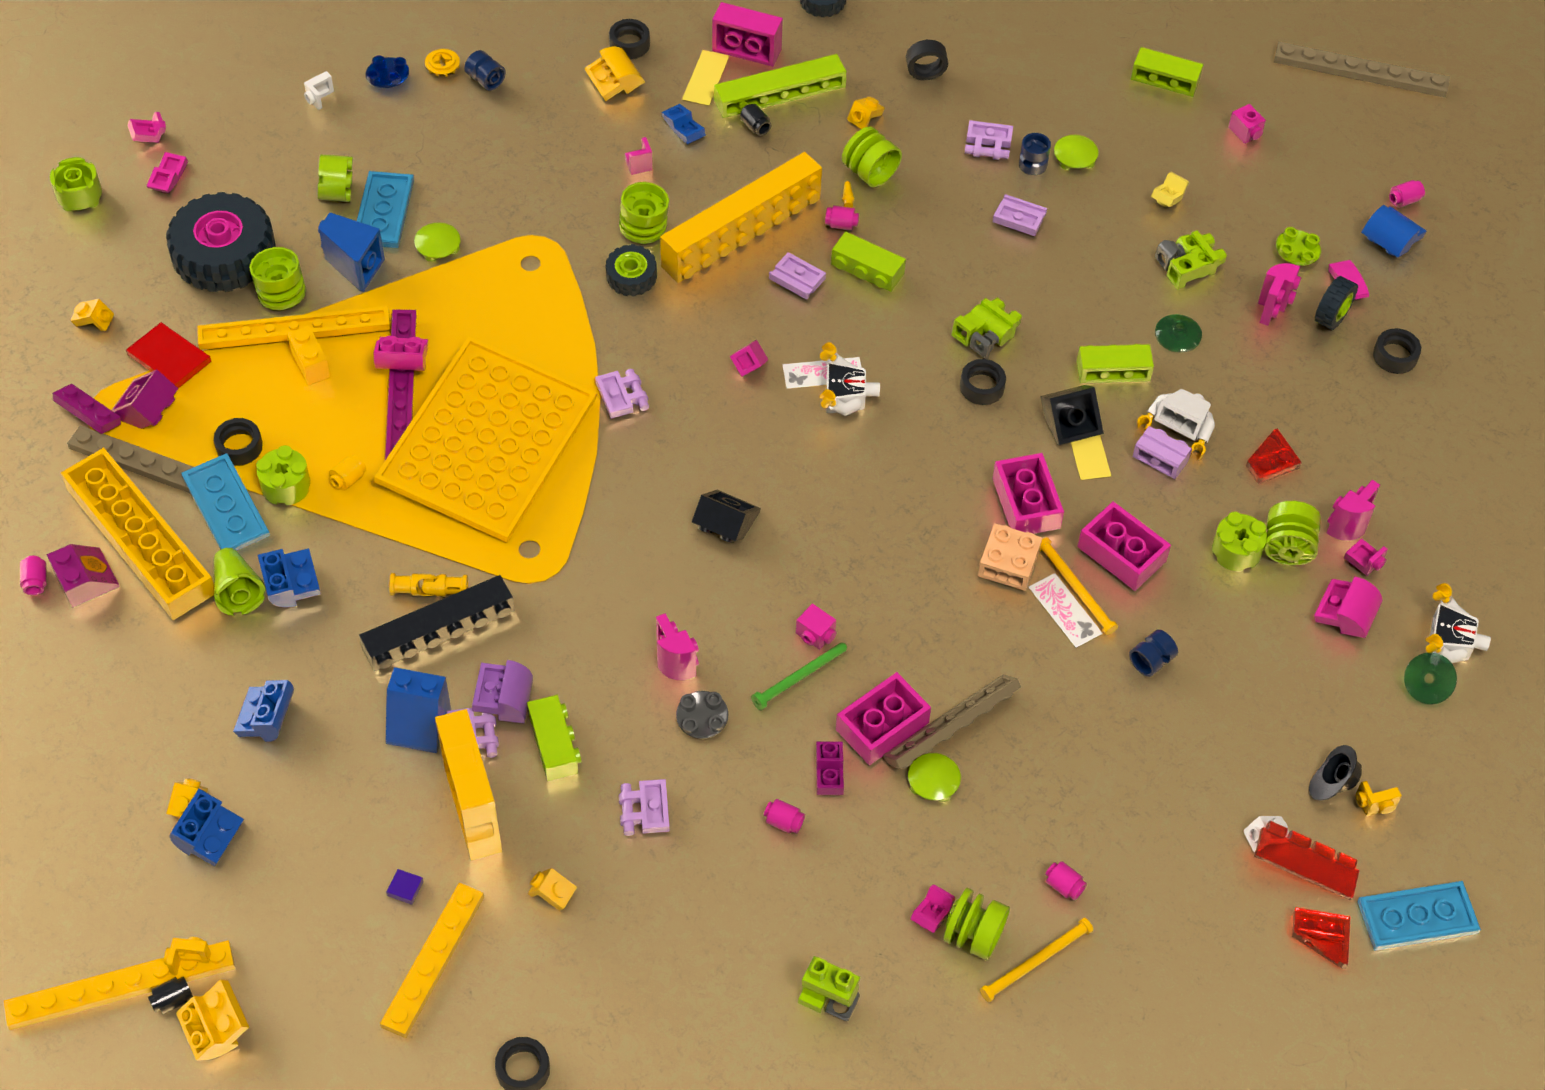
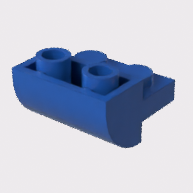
[1361,205,1427,257]
[258,548,321,607]
[233,680,294,742]
[169,789,244,867]

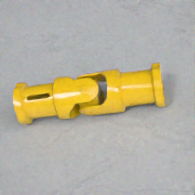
[389,573,468,597]

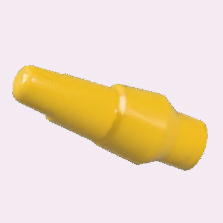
[842,181,854,208]

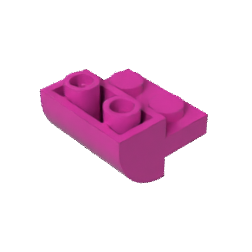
[1258,263,1301,326]
[374,336,428,371]
[1327,480,1380,541]
[1314,576,1383,638]
[656,613,699,680]

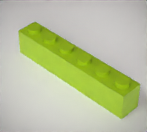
[714,54,847,118]

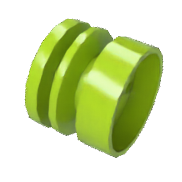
[842,126,902,187]
[619,182,669,244]
[249,247,306,310]
[1264,501,1321,565]
[943,888,1010,961]

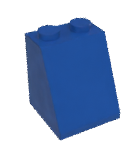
[318,212,385,292]
[386,667,451,753]

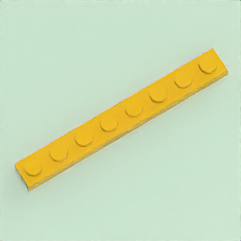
[197,306,391,350]
[4,940,235,1030]

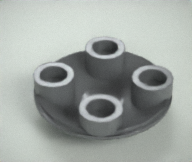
[676,691,728,739]

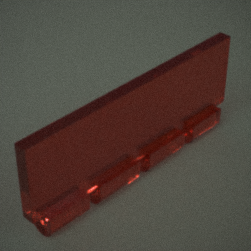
[1254,820,1359,900]

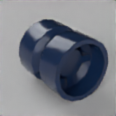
[464,50,506,91]
[1019,133,1051,175]
[1129,629,1178,677]

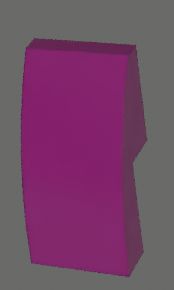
[816,741,844,795]

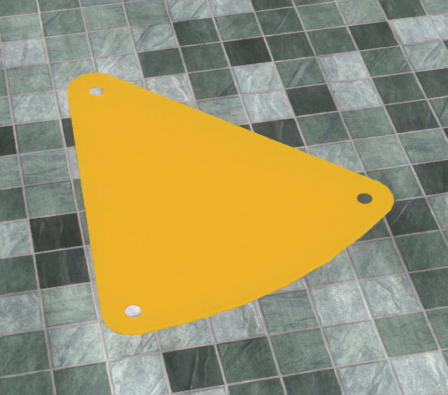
[88,235,601,584]

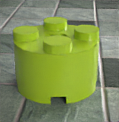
[318,154,353,202]
[50,157,102,211]
[256,445,310,505]
[1212,512,1267,572]

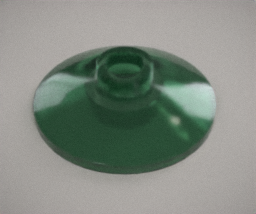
[1155,314,1202,353]
[1404,653,1457,704]

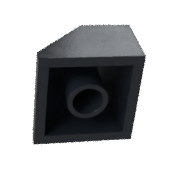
[1040,385,1104,445]
[692,489,761,543]

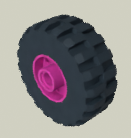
[166,192,276,292]

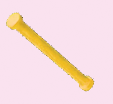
[1040,537,1118,635]
[980,918,1093,1002]

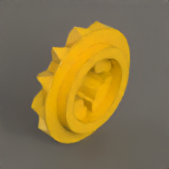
[425,49,460,77]

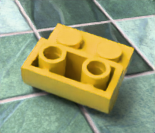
[584,46,645,101]
[176,980,249,1060]

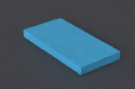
[357,171,414,248]
[181,453,270,551]
[1357,881,1481,951]

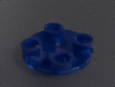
[365,55,409,88]

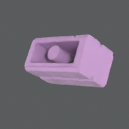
[1132,426,1192,479]

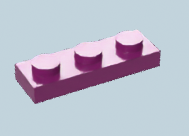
[52,384,121,434]

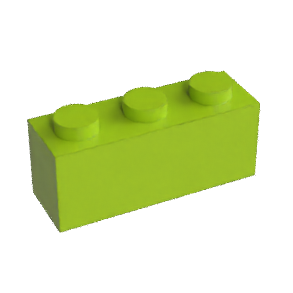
[1131,47,1203,97]
[831,231,906,292]
[1076,344,1154,383]
[527,695,582,782]

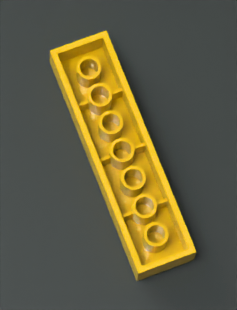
[660,152,822,283]
[61,448,214,620]

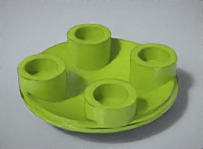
[1054,135,1098,170]
[414,223,460,262]
[1276,227,1321,266]
[908,753,961,802]

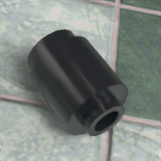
[740,104,771,136]
[148,976,193,1014]

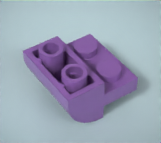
[472,660,533,724]

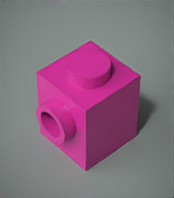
[1228,104,1266,144]
[796,603,837,650]

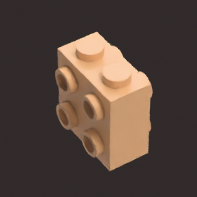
[978,523,1042,591]

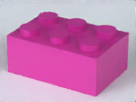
[712,2,783,67]
[992,453,1064,534]
[1077,501,1171,591]
[836,672,931,766]

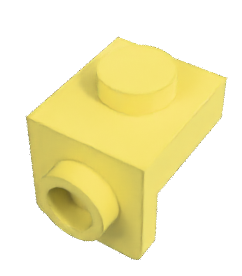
[1151,172,1189,207]

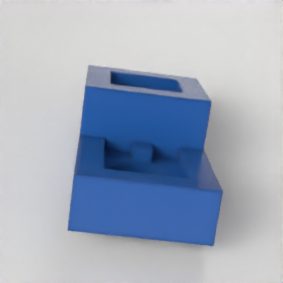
[661,104,706,144]

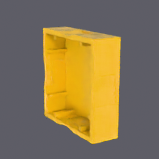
[435,709,502,861]

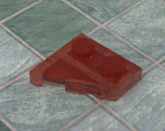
[1246,428,1302,484]
[1292,907,1350,969]

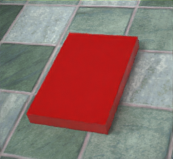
[126,322,212,388]

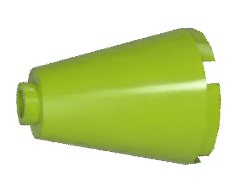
[213,548,266,615]

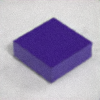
[386,869,424,905]

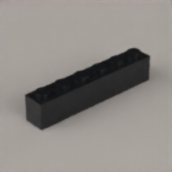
[359,575,515,672]

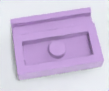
[993,194,1047,236]
[769,252,826,300]

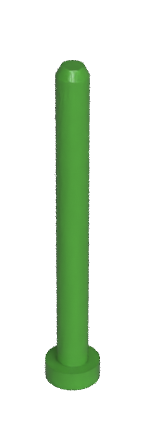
[751,643,847,711]

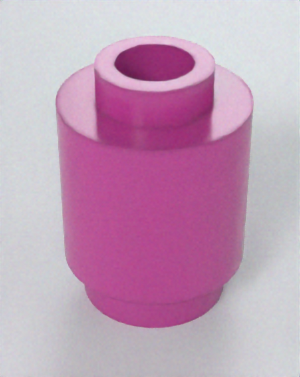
[1389,180,1425,208]
[825,205,859,231]
[20,555,47,595]
[763,799,805,834]
[1045,861,1087,901]

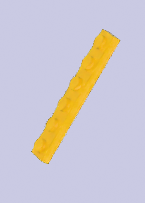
[380,883,484,1038]

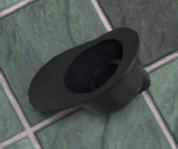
[1309,745,1362,801]

